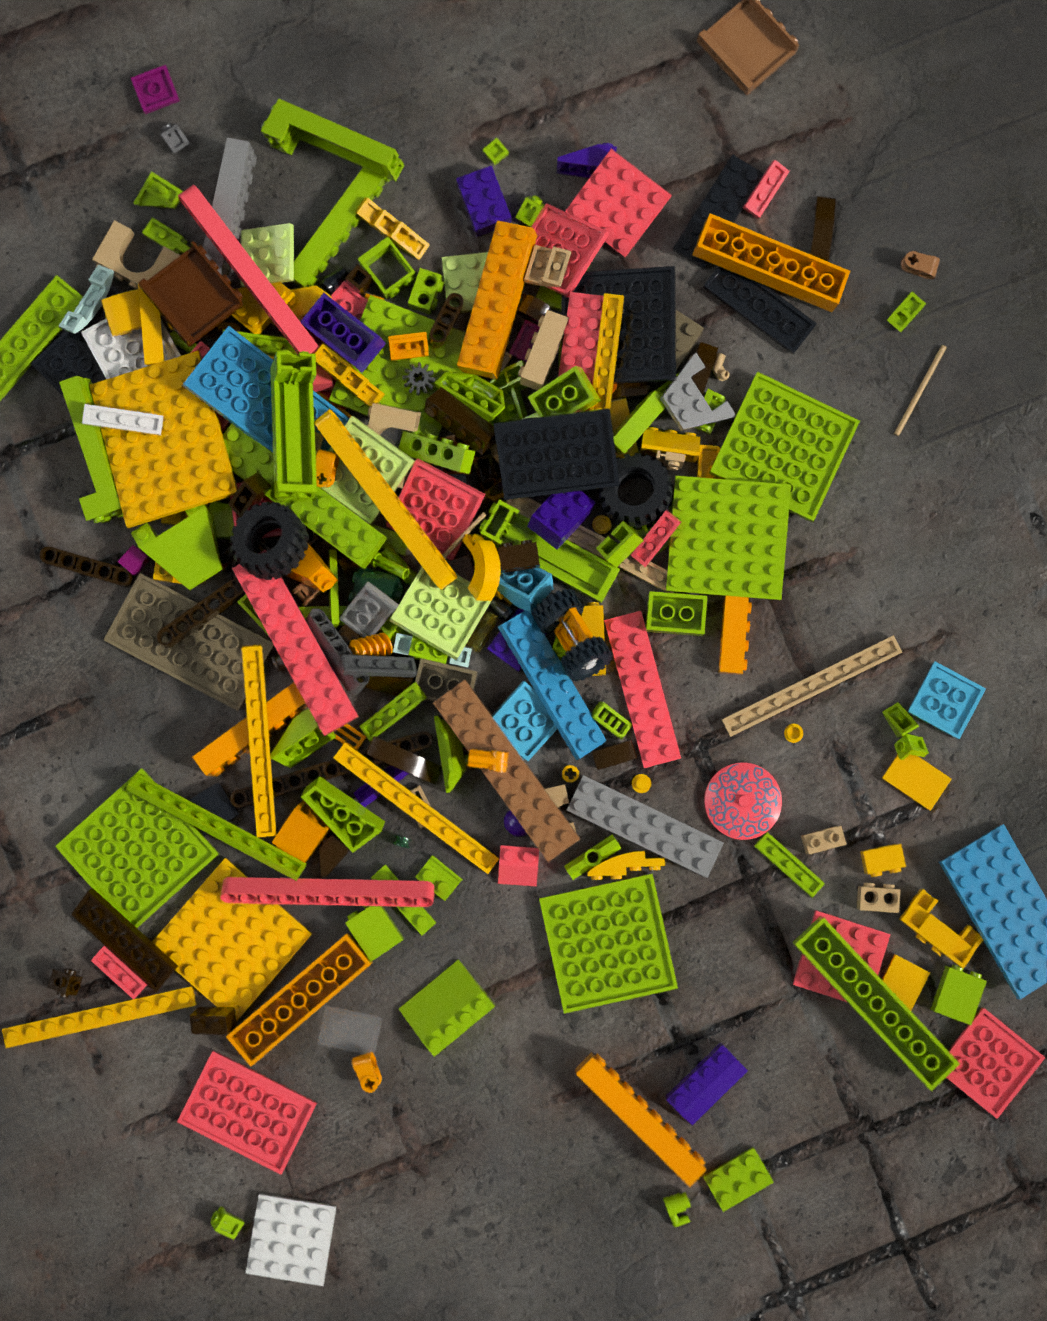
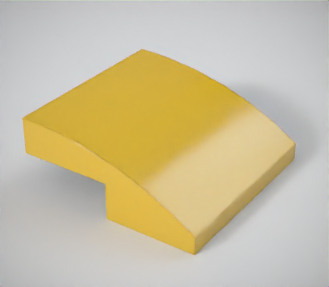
[101,289,141,337]

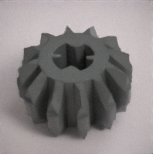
[402,362,435,396]

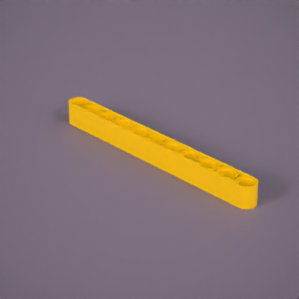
[314,409,457,590]

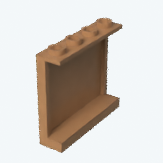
[697,0,799,96]

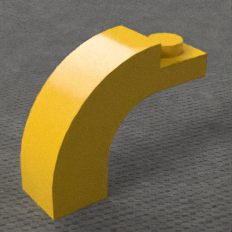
[462,534,500,601]

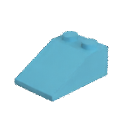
[497,565,553,614]

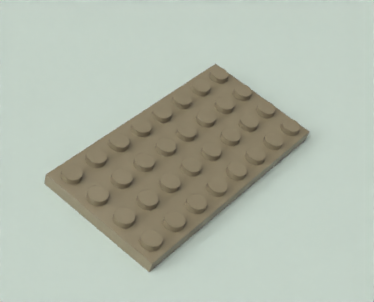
[104,573,274,711]

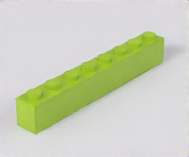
[292,168,391,288]

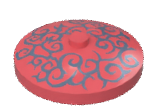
[704,763,782,840]

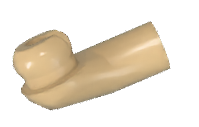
[712,353,729,381]

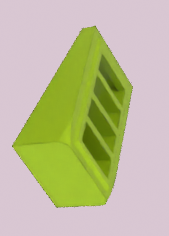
[591,701,632,740]

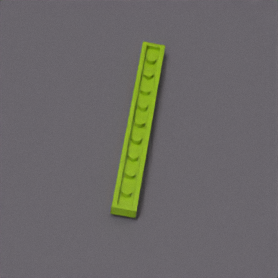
[126,773,306,881]

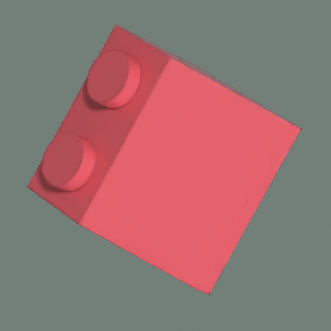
[498,845,539,886]

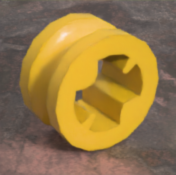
[562,765,579,783]

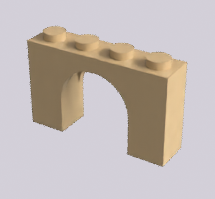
[92,220,180,290]
[367,403,421,488]

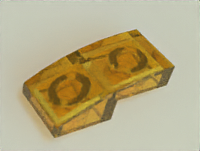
[465,610,499,652]

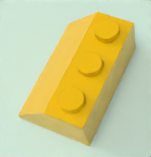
[640,427,700,463]

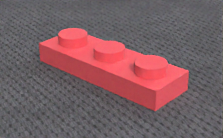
[743,160,789,219]
[631,510,681,567]
[91,946,147,1000]

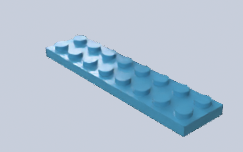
[498,610,607,760]

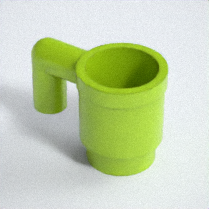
[663,1192,691,1227]

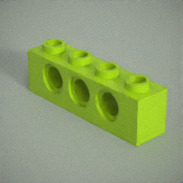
[399,430,475,474]

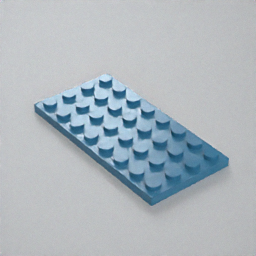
[182,326,350,453]
[939,824,1047,999]

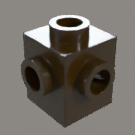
[47,968,83,998]

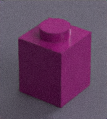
[118,545,151,576]

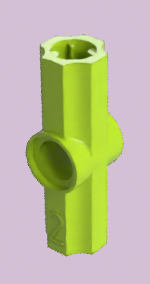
[564,835,621,880]

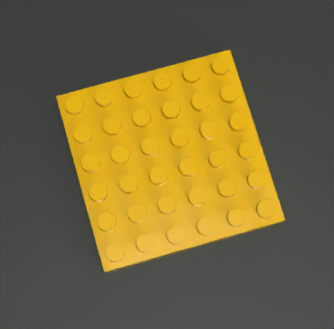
[152,858,313,1022]

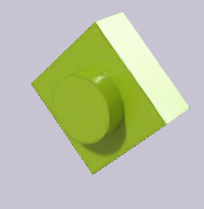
[482,138,509,166]

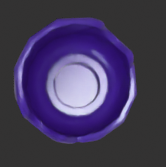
[504,810,528,837]

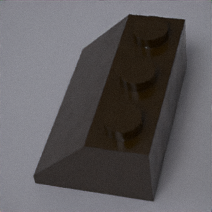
[365,652,420,696]

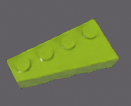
[301,777,385,853]

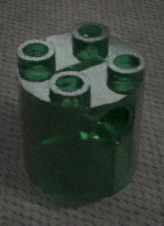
[348,567,404,604]

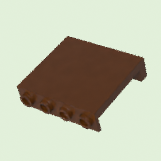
[138,241,243,347]

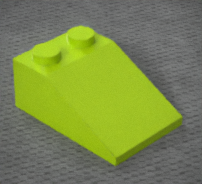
[270,708,336,768]

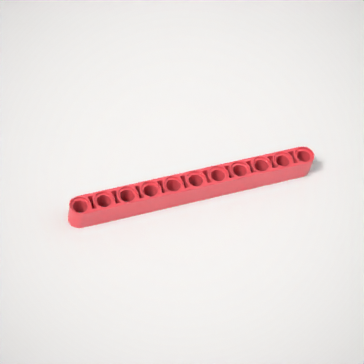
[178,184,320,354]
[221,877,434,907]

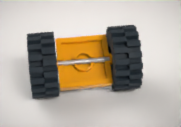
[532,589,613,681]

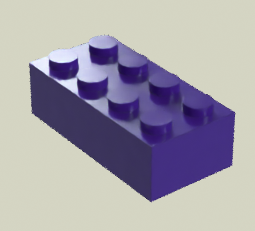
[300,293,386,373]

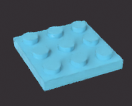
[907,661,986,740]
[492,680,557,762]

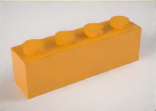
[718,596,752,675]

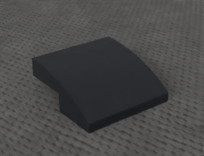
[189,782,239,837]

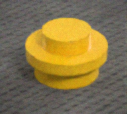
[592,515,611,534]
[784,724,803,743]
[632,774,651,793]

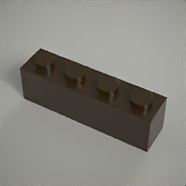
[424,387,496,455]

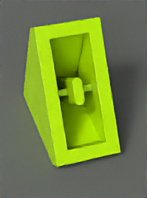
[882,702,919,738]

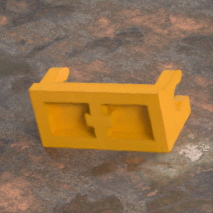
[388,332,429,361]

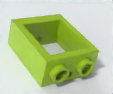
[358,237,416,299]

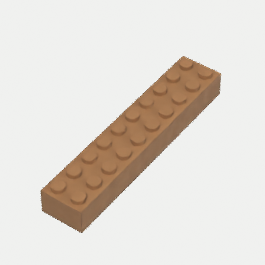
[433,680,580,862]

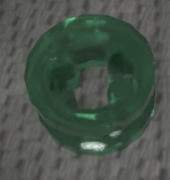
[393,835,412,849]

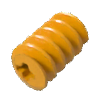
[349,632,393,656]

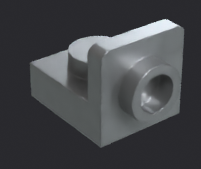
[160,123,190,154]

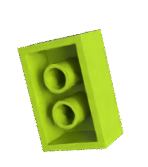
[528,366,601,417]
[646,591,707,636]

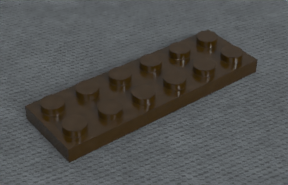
[71,888,178,992]

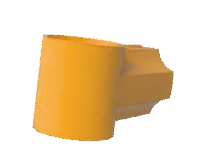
[468,749,508,772]

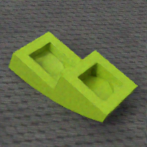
[887,292,926,332]

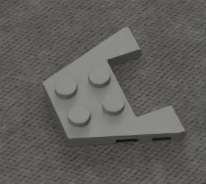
[660,353,736,431]

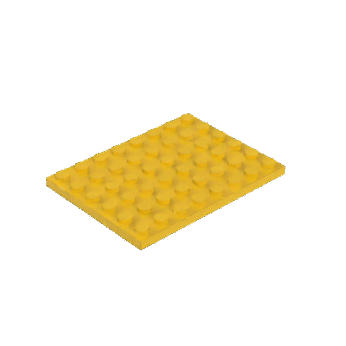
[89,351,238,528]

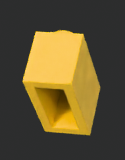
[860,843,906,877]

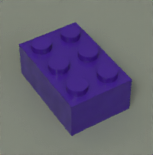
[456,165,512,237]
[527,491,596,550]

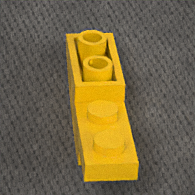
[587,851,665,880]

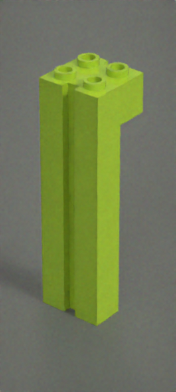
[261,98,405,182]
[270,350,317,499]
[59,376,123,524]
[479,499,620,604]

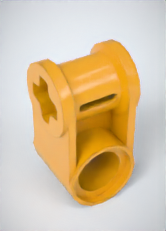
[316,449,339,487]
[352,1052,382,1093]

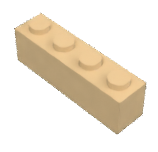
[518,310,569,391]

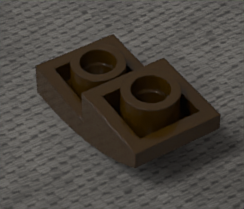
[592,740,637,770]

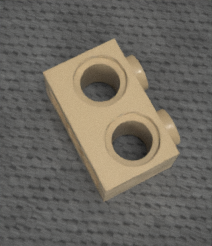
[801,825,847,855]
[857,883,900,913]

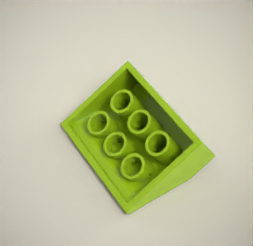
[399,959,495,1057]

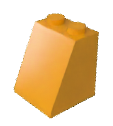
[286,544,338,593]
[272,800,331,863]

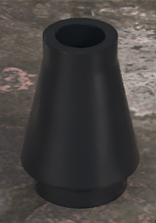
[320,267,348,294]
[488,597,516,622]

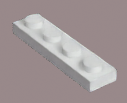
[82,404,164,436]

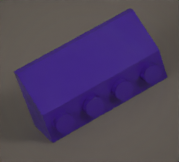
[665,1042,748,1125]

